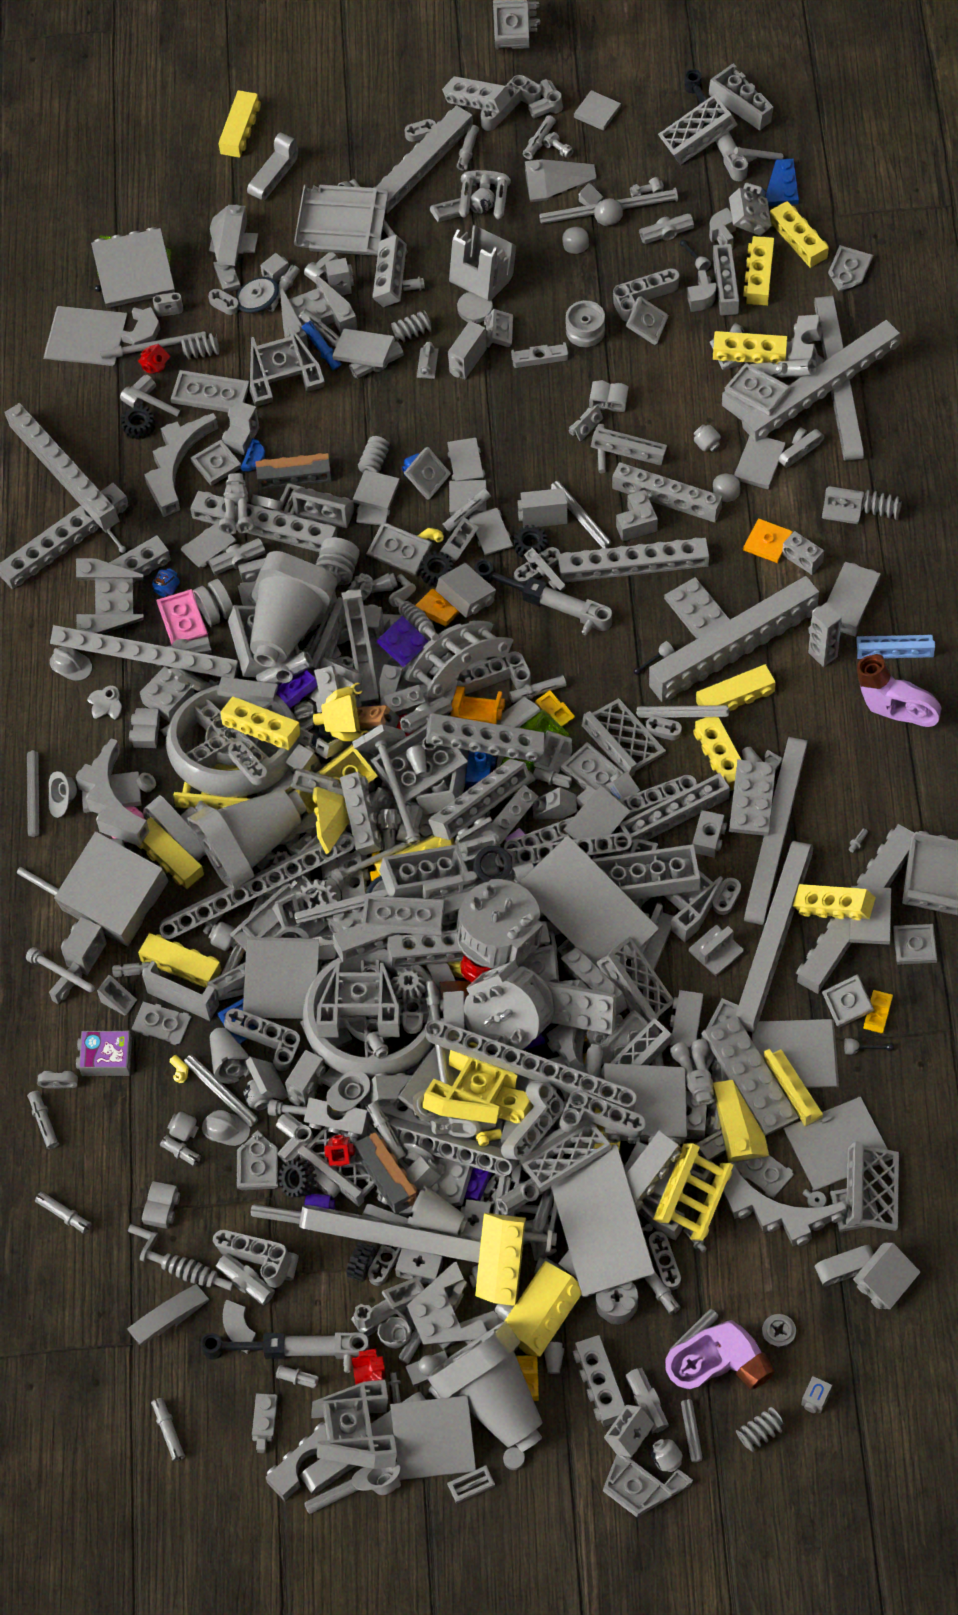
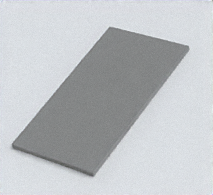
[517,835,659,968]
[546,1144,655,1297]

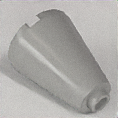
[210,1028,250,1084]
[407,1186,468,1234]

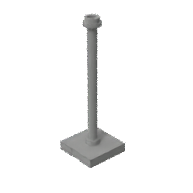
[352,724,420,845]

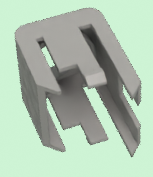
[449,225,516,301]

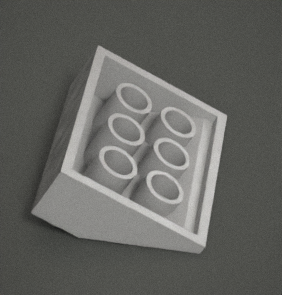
[228,605,300,677]
[371,724,468,804]

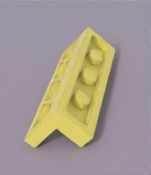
[764,1049,823,1126]

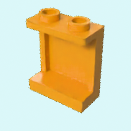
[451,686,505,724]

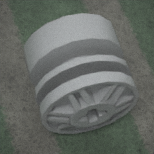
[316,537,360,585]

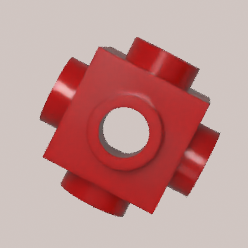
[138,344,170,374]
[324,1135,355,1166]

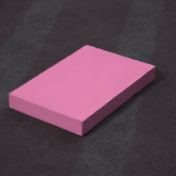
[156,589,208,645]

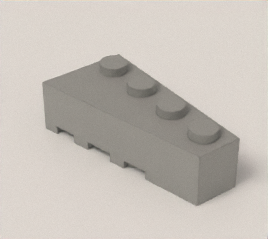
[708,63,773,130]
[416,749,469,815]

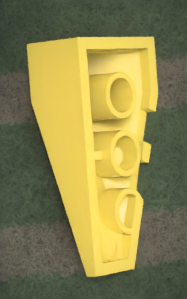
[313,787,350,854]
[713,1080,769,1163]

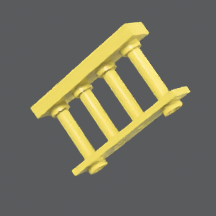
[174,763,249,810]
[653,1143,733,1241]

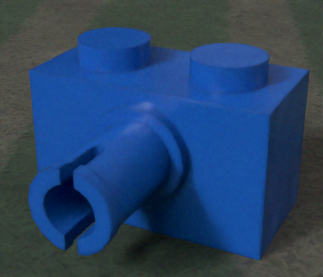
[465,750,496,790]

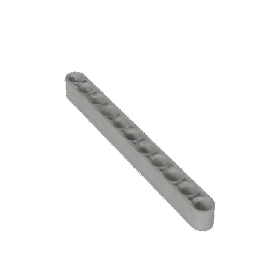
[814,296,863,461]
[744,737,808,925]
[504,775,697,861]
[159,831,355,939]
[735,841,813,1032]
[425,1019,637,1111]
[299,1205,481,1263]

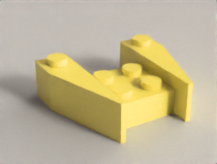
[423,1037,518,1124]

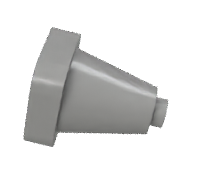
[250,551,337,667]
[187,789,307,889]
[427,1321,542,1452]

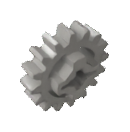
[296,879,339,922]

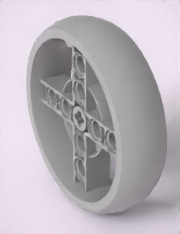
[166,685,300,797]
[303,949,443,1080]

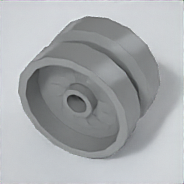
[566,300,605,347]
[193,578,233,627]

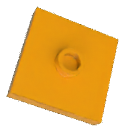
[743,518,792,563]
[415,589,460,626]

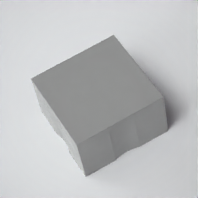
[54,831,168,947]

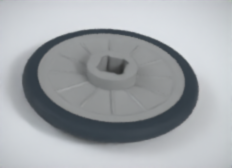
[236,277,279,313]

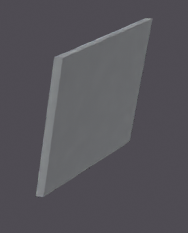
[43,306,127,366]
[243,937,319,1019]
[752,1019,839,1088]
[390,1396,476,1480]

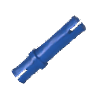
[302,321,342,371]

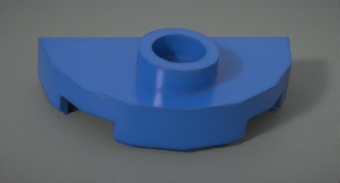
[241,438,265,471]

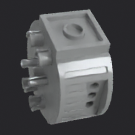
[493,0,540,50]
[456,879,543,968]
[464,960,554,1053]

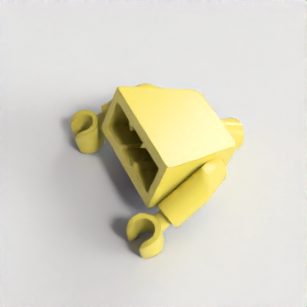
[313,683,368,741]

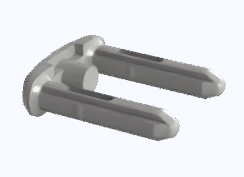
[459,170,511,219]

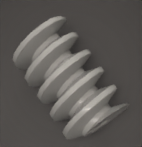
[391,310,431,343]
[181,333,220,360]
[358,436,390,473]
[861,490,902,520]
[736,1407,784,1452]

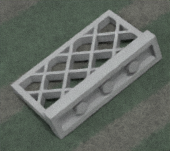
[658,94,737,165]
[582,698,666,777]
[596,936,674,1023]
[519,1118,612,1192]
[297,1127,375,1207]
[846,1141,899,1231]

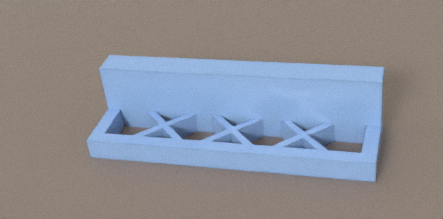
[856,635,935,659]

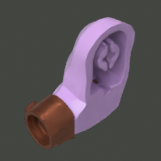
[857,654,941,727]
[666,1320,775,1390]

